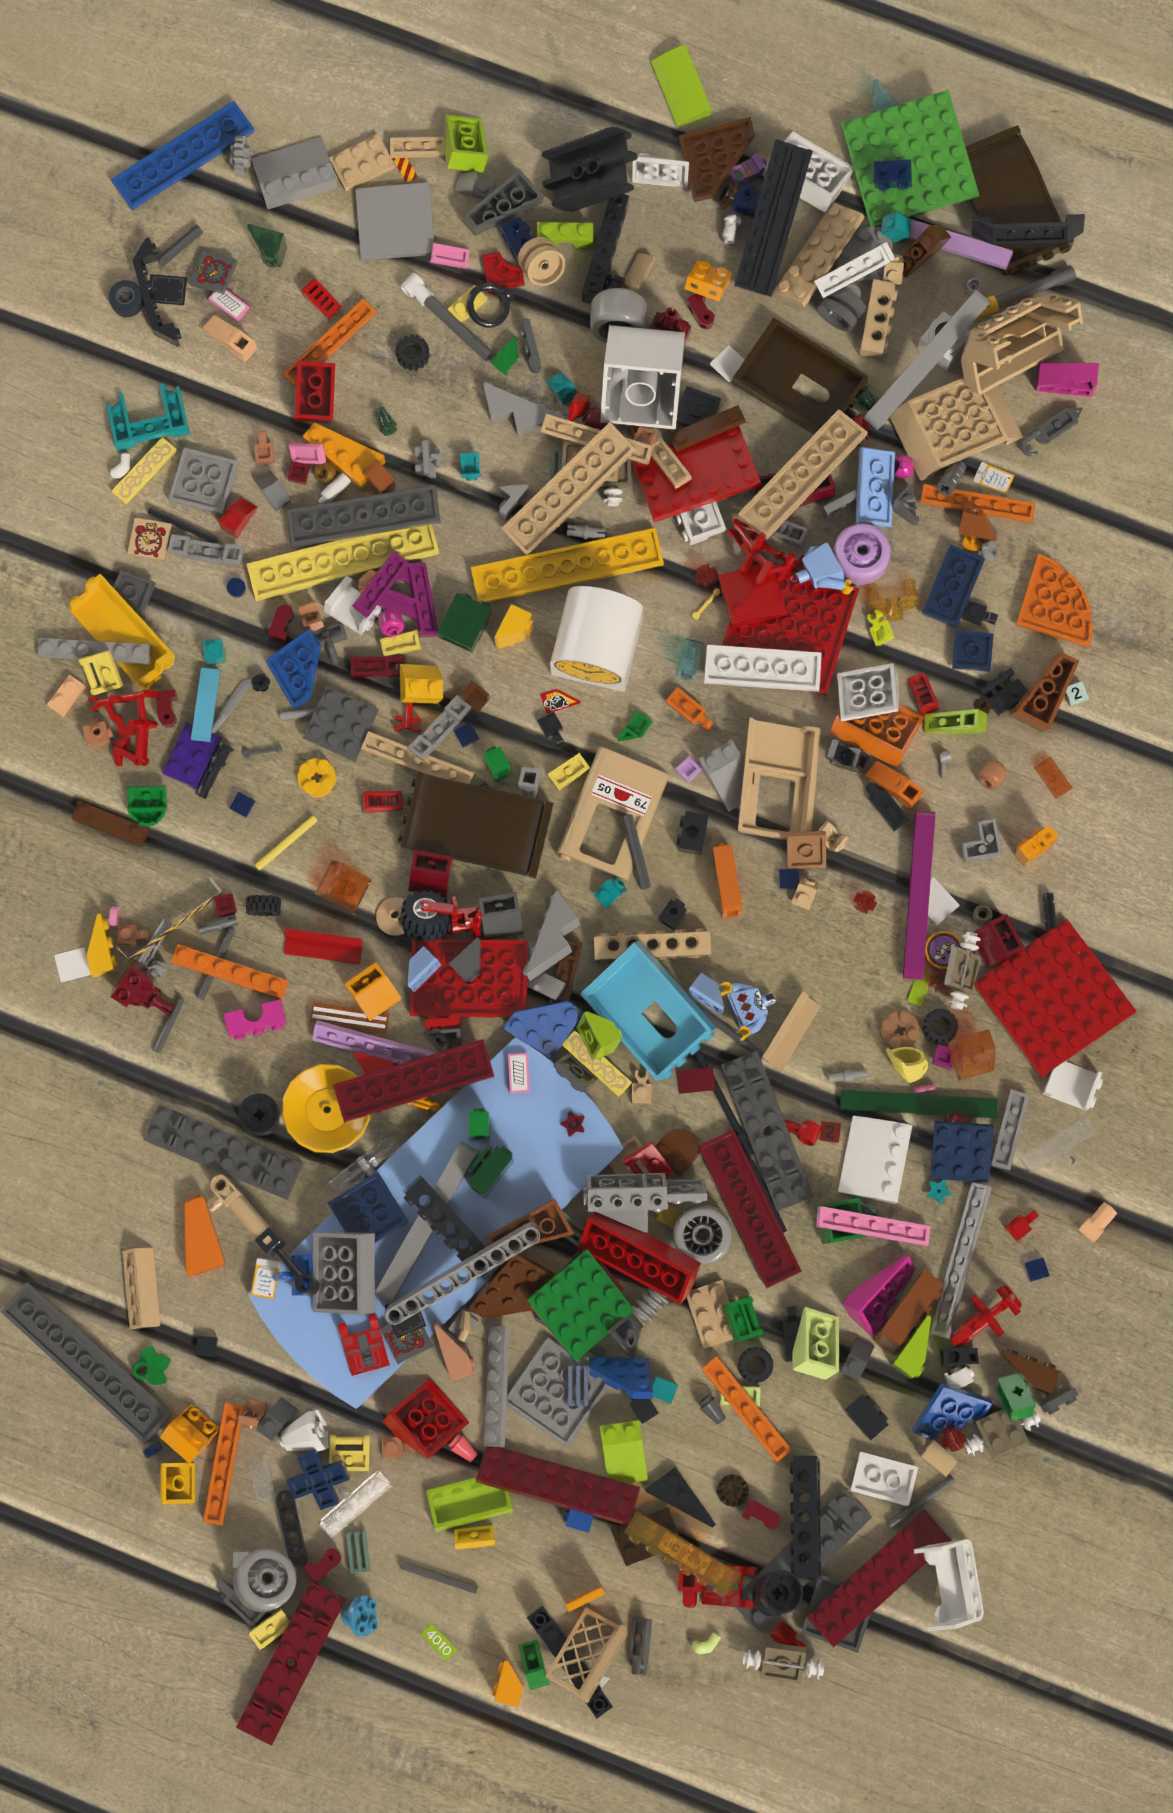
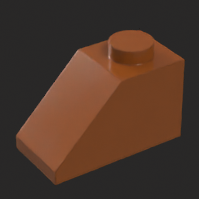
[363,459,396,495]
[958,505,997,541]

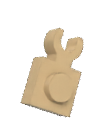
[632,1070,652,1104]

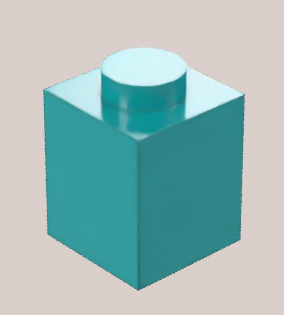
[881,212,911,243]
[203,639,226,665]
[651,1376,678,1404]

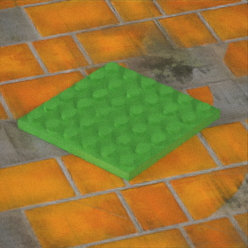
[841,89,979,228]

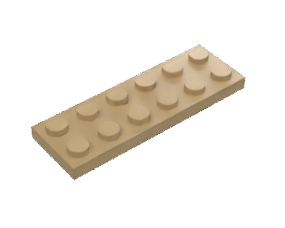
[773,203,864,307]

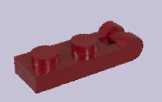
[351,656,404,677]

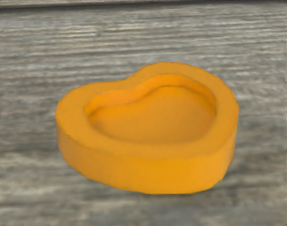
[963,535,982,552]

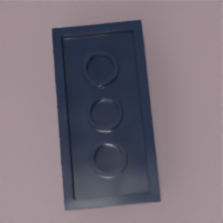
[922,545,985,628]

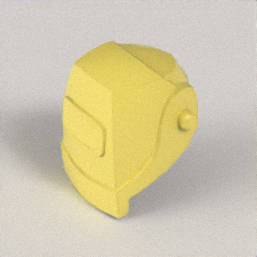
[886,1047,928,1083]

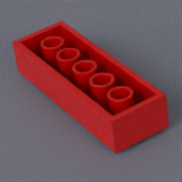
[577,1212,701,1304]

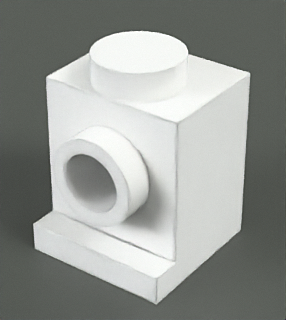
[942,1366,975,1389]

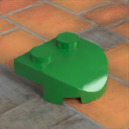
[127,785,168,827]

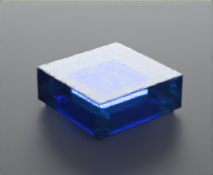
[454,722,480,748]
[229,792,256,818]
[779,869,799,889]
[1024,1257,1050,1282]

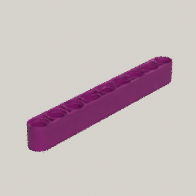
[903,810,935,980]

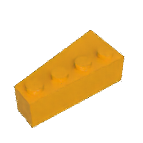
[302,423,386,490]

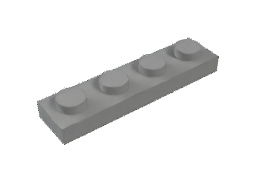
[991,1090,1029,1171]

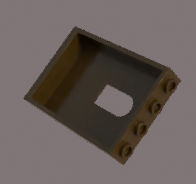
[732,317,869,434]

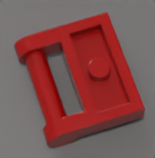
[424,1013,462,1032]
[623,1141,674,1178]

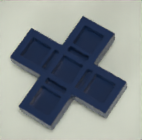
[287,1449,350,1510]

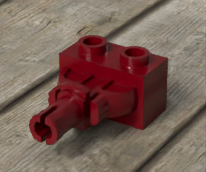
[649,308,691,347]
[110,959,174,1015]

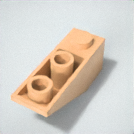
[202,315,257,362]

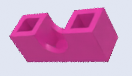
[224,1000,287,1040]

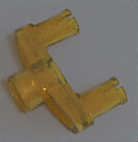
[866,579,920,622]

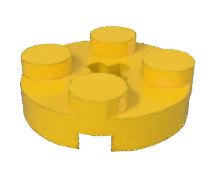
[298,758,336,797]

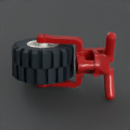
[401,890,483,943]

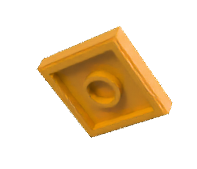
[566,1586,605,1612]

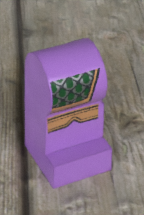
[729,153,766,186]

